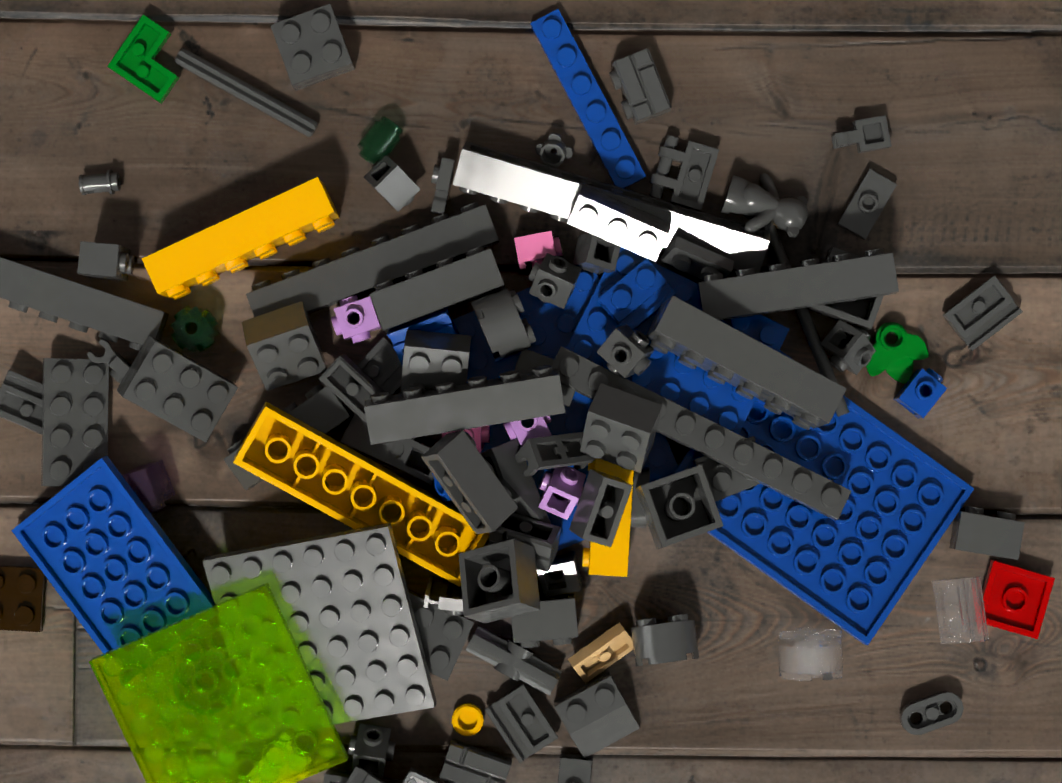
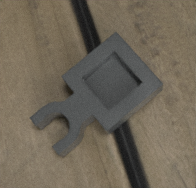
[431,158,456,215]

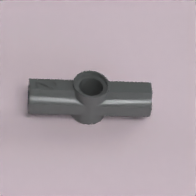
[465,625,562,696]

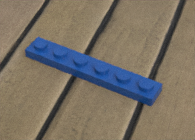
[530,9,646,188]

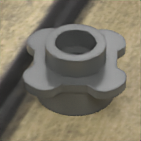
[535,133,573,168]

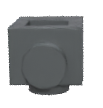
[536,551,582,598]

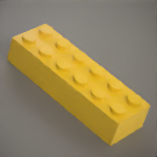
[142,177,340,300]

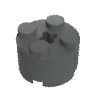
[471,288,536,362]
[631,614,699,666]

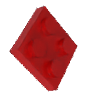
[974,560,1055,639]

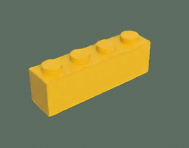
[582,458,634,577]

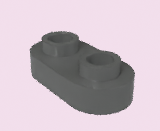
[900,691,964,735]

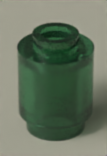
[357,116,403,165]

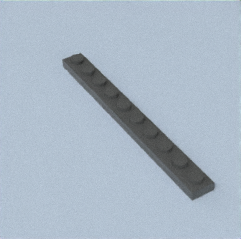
[551,346,851,521]

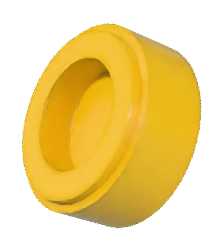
[452,703,484,736]

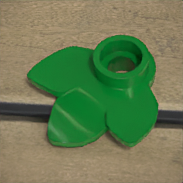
[866,322,928,384]

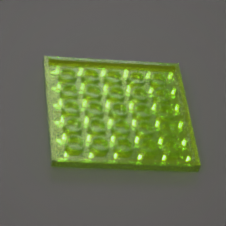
[89,583,349,783]

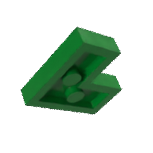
[107,14,179,104]

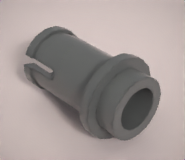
[79,169,121,195]

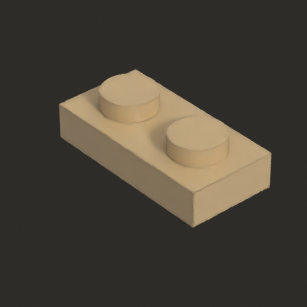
[568,622,633,684]

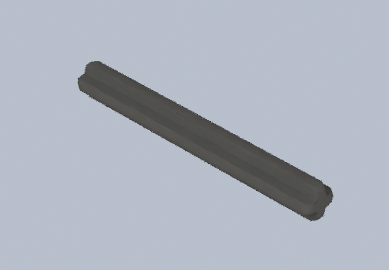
[175,48,318,137]

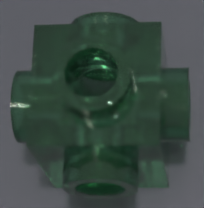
[170,305,220,353]

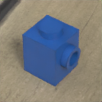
[894,368,947,419]

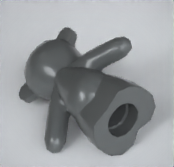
[721,173,808,238]

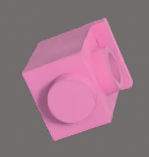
[514,231,562,271]

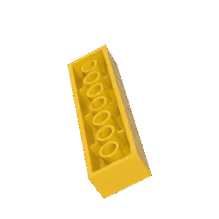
[233,402,489,587]

